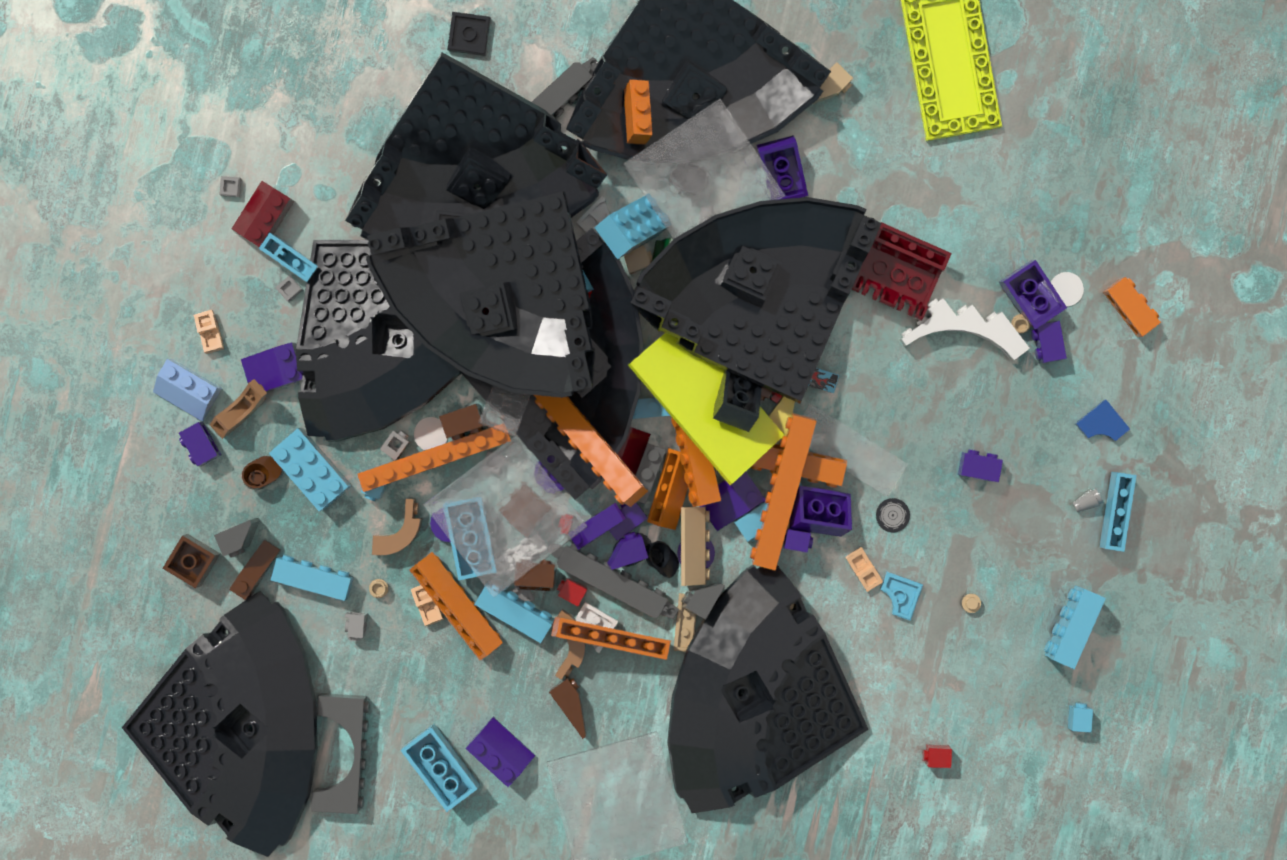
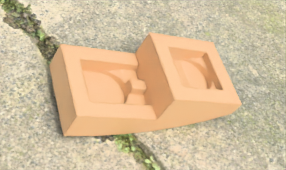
[194,310,225,354]
[845,547,883,592]
[411,585,444,627]

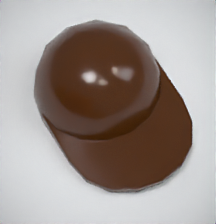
[242,456,282,490]

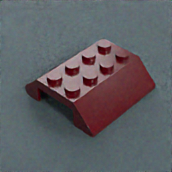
[851,222,952,321]

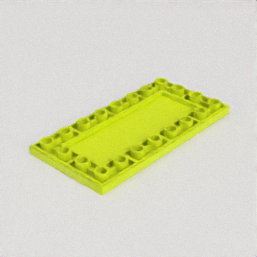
[900,0,1002,141]
[628,323,784,485]

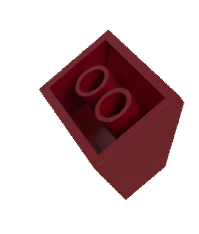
[231,181,295,247]
[617,426,651,476]

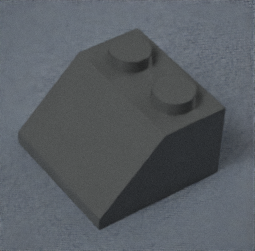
[214,518,260,558]
[681,583,725,620]

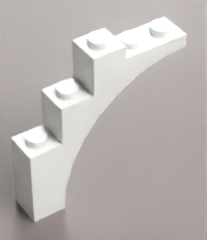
[899,298,1030,361]

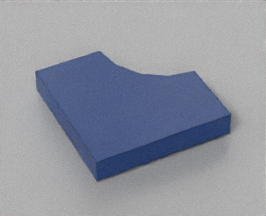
[1075,399,1130,441]

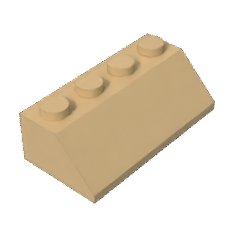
[681,507,710,586]

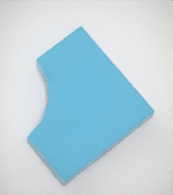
[880,571,923,621]

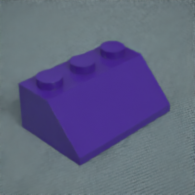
[789,485,852,537]
[465,716,535,787]

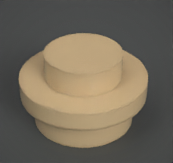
[1011,314,1031,333]
[369,579,388,598]
[962,594,981,613]

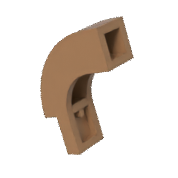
[210,379,267,439]
[372,498,422,555]
[551,609,586,680]

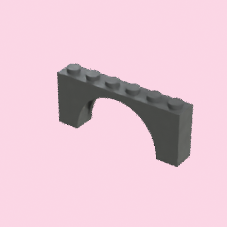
[311,693,370,814]

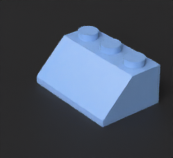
[153,359,222,421]

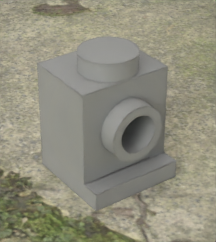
[380,430,410,461]
[345,612,367,641]

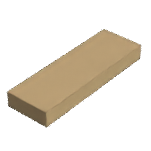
[673,593,696,652]

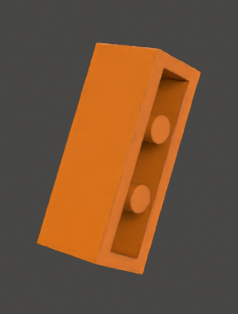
[624,80,652,144]
[1103,277,1161,338]

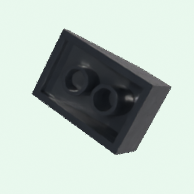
[713,370,762,432]

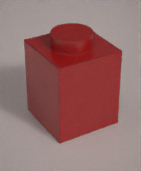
[557,577,588,606]
[922,745,952,768]

